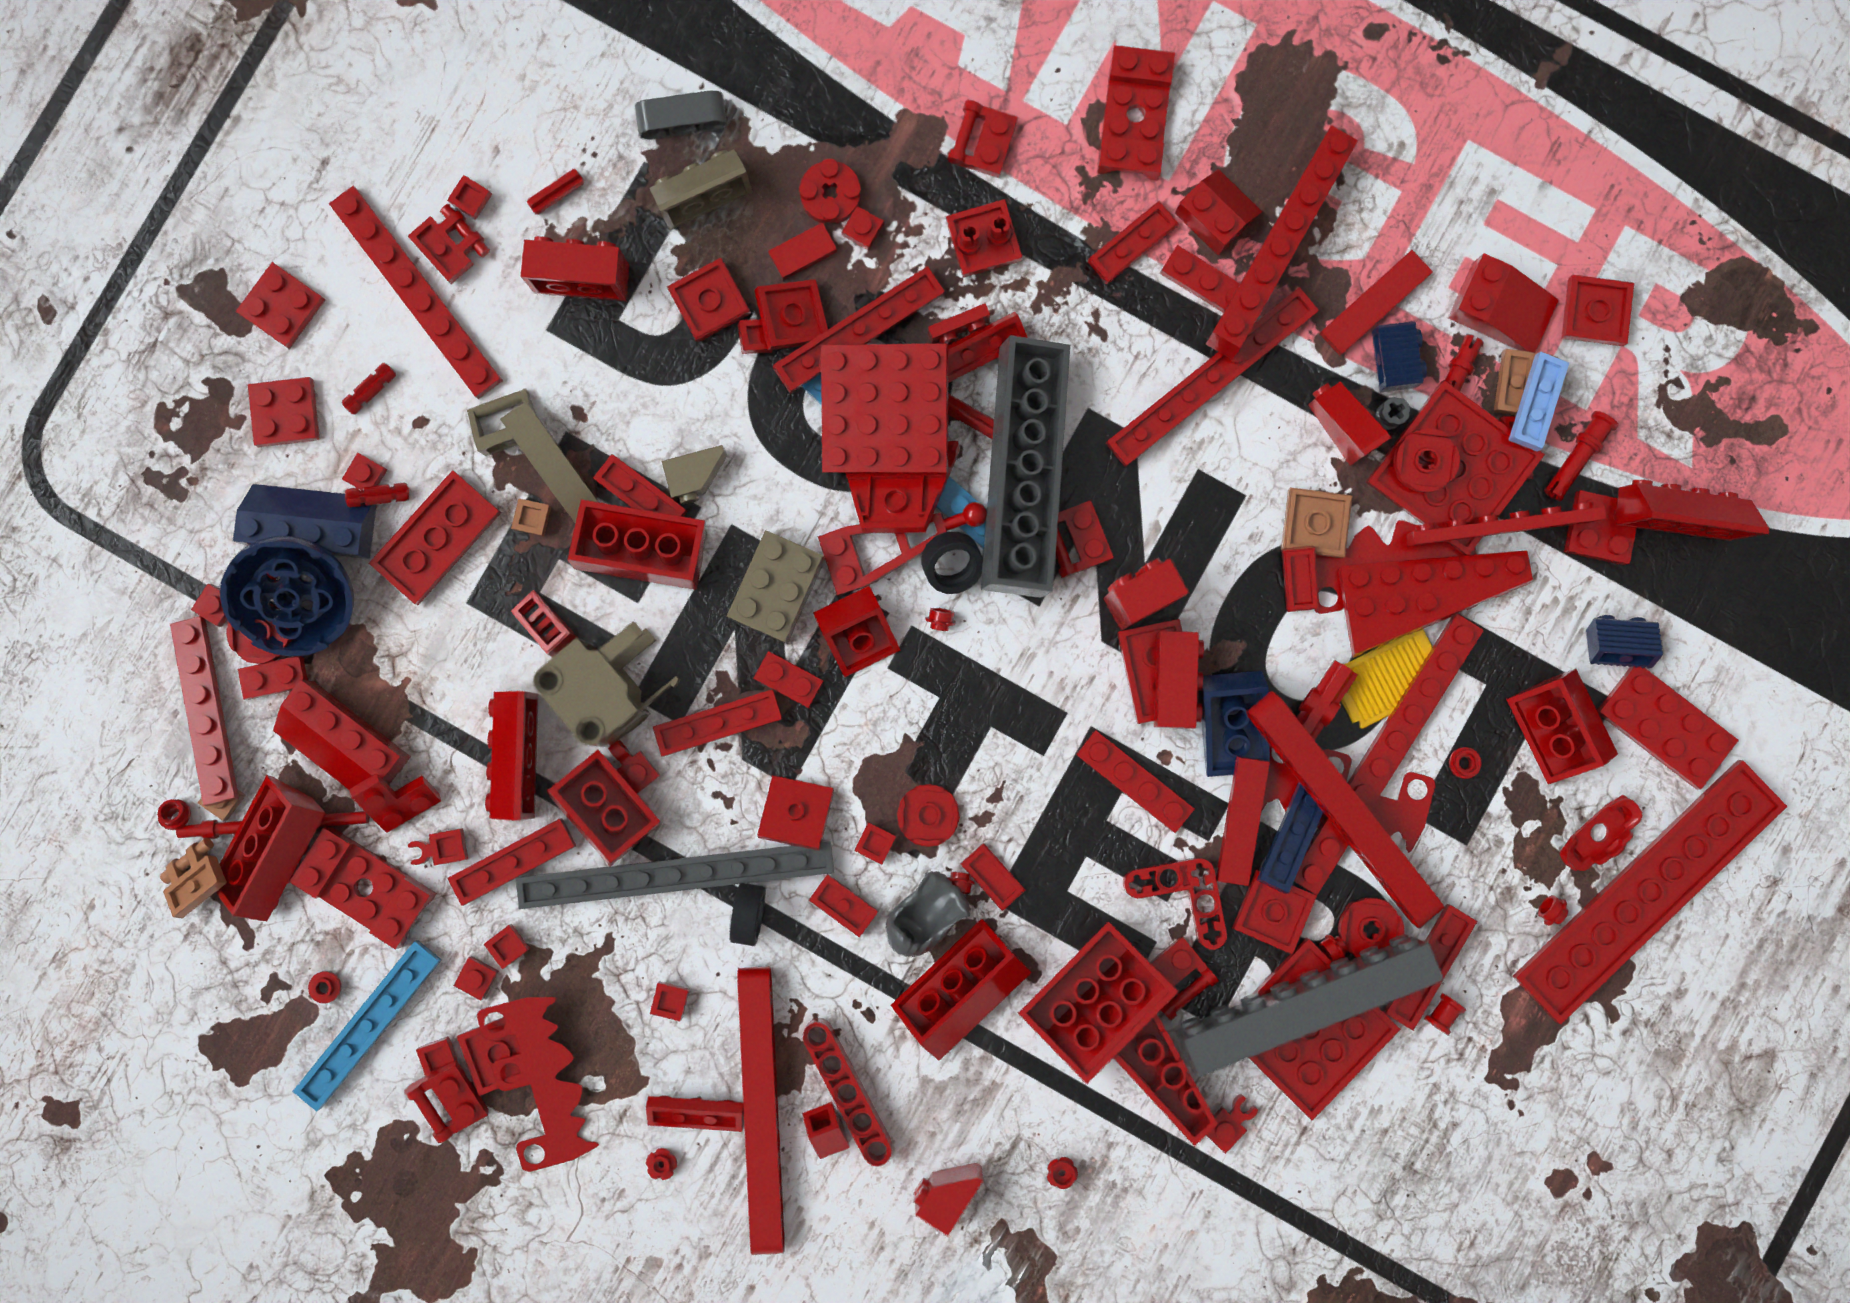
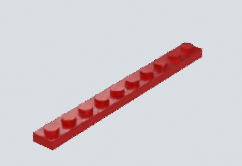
[1294,613,1484,896]

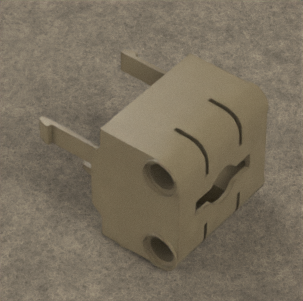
[533,621,680,747]

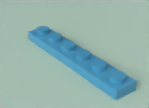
[292,940,442,1112]

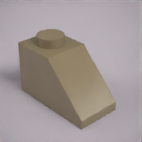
[661,445,727,504]

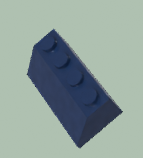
[233,484,377,559]

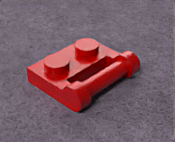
[947,100,1018,178]
[1055,500,1114,579]
[1149,936,1219,1022]
[404,1060,489,1143]

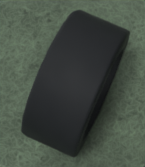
[921,531,983,594]
[729,883,766,946]

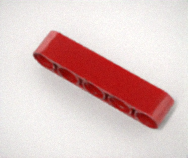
[803,1018,892,1167]

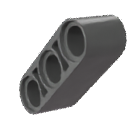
[635,90,727,140]

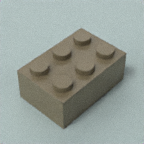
[726,530,825,644]

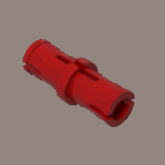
[1445,335,1484,391]

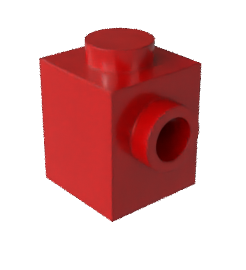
[802,1102,850,1159]

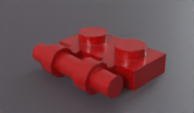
[408,204,490,284]

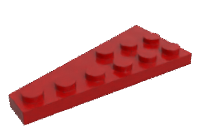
[1338,550,1533,658]

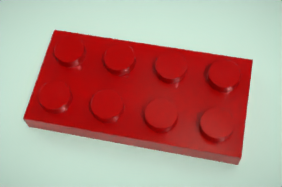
[369,470,502,605]
[1597,666,1739,790]

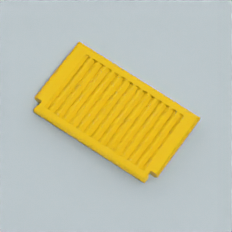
[1341,629,1432,729]

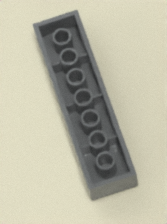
[981,335,1071,598]
[1175,934,1444,1077]

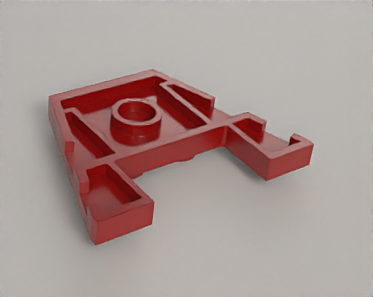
[845,441,960,533]

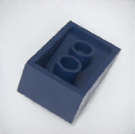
[1199,671,1270,777]

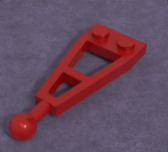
[818,502,987,596]

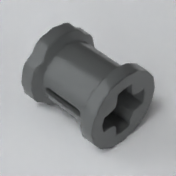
[1375,397,1410,430]

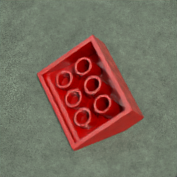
[1018,922,1178,1084]

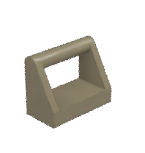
[467,388,536,457]

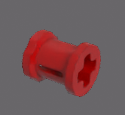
[1424,993,1466,1036]

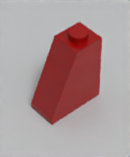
[1308,382,1391,466]

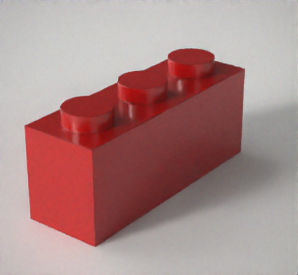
[1154,631,1204,729]

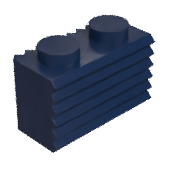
[1372,321,1427,392]
[1586,615,1664,669]

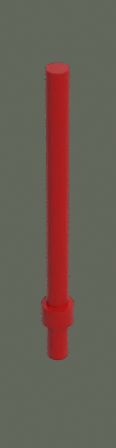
[176,811,370,839]

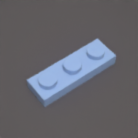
[1509,352,1569,451]

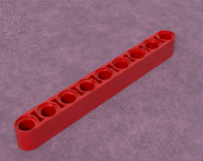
[1246,691,1444,929]
[737,966,785,1255]

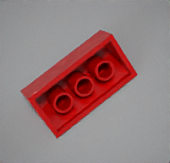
[1616,480,1769,541]
[567,499,706,590]
[273,679,411,789]
[485,691,539,821]
[216,775,325,922]
[890,919,1032,1061]

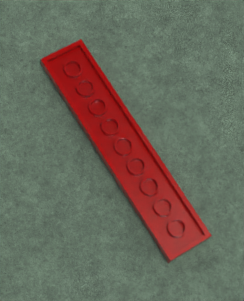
[1512,760,1788,1025]

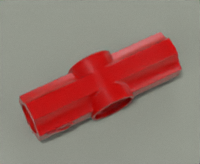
[1296,660,1358,741]

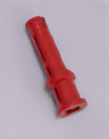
[1544,411,1619,501]

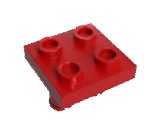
[945,199,1022,278]

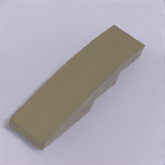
[500,401,599,523]

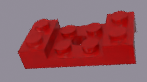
[1097,45,1175,181]
[289,827,437,950]

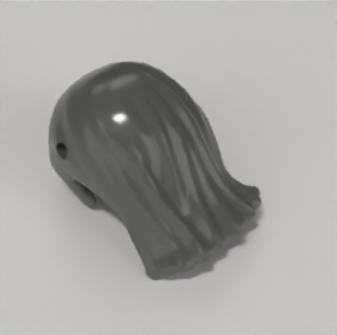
[886,871,971,957]

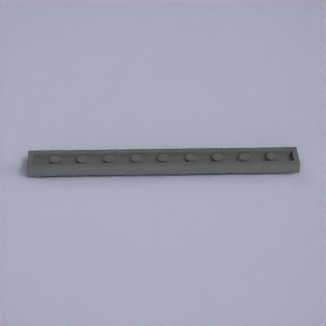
[516,841,834,909]

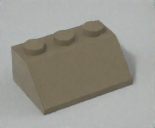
[650,149,753,230]

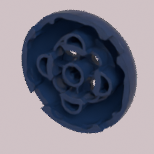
[220,536,354,656]

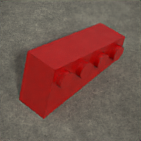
[1114,1014,1218,1147]

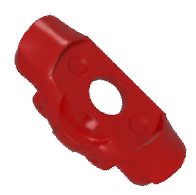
[1560,795,1642,871]

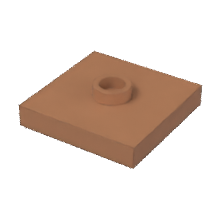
[1281,487,1352,559]

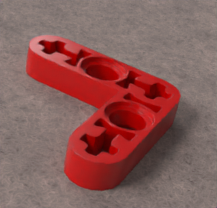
[1123,858,1227,950]

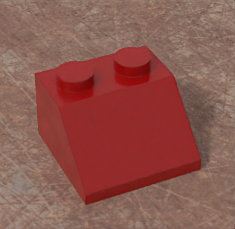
[1175,169,1262,256]
[813,585,901,677]
[913,1163,983,1237]

